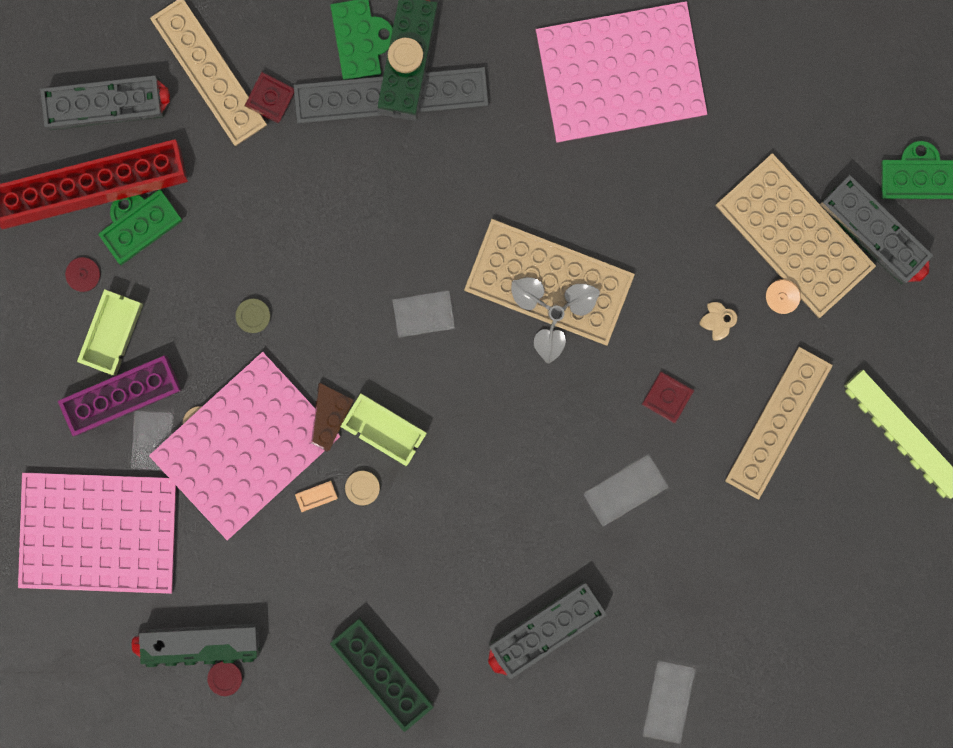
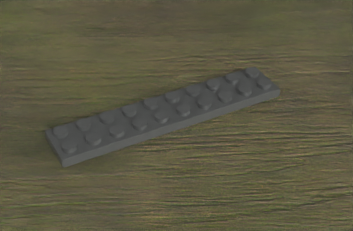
[294,67,488,124]

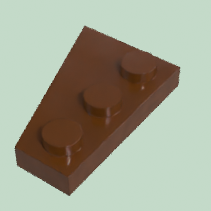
[311,383,354,452]

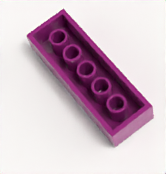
[58,356,182,436]

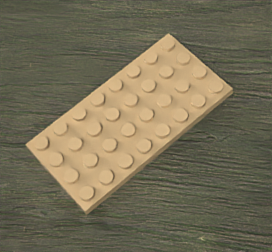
[715,153,876,318]
[464,219,635,346]

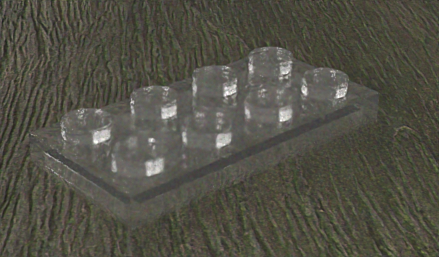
[583,454,668,527]
[642,660,696,744]

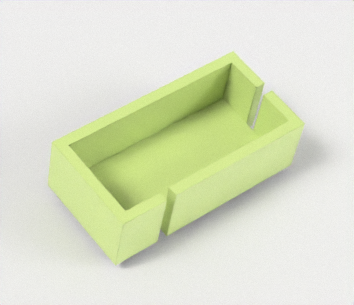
[77,289,143,375]
[341,393,427,466]

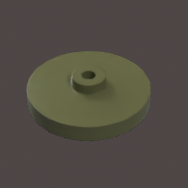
[236,299,270,333]

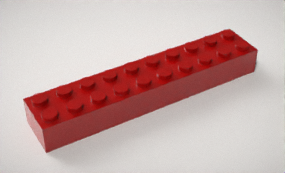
[0,139,188,230]

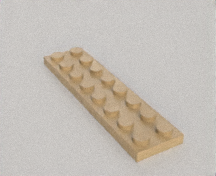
[150,0,267,147]
[725,347,833,500]

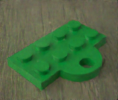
[330,0,393,80]
[881,141,953,199]
[98,189,183,265]

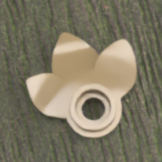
[700,302,738,340]

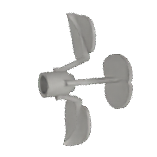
[511,277,600,363]

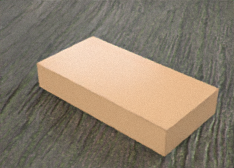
[295,481,338,512]

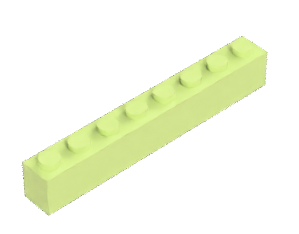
[844,370,953,499]

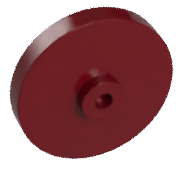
[65,257,100,292]
[207,661,242,696]

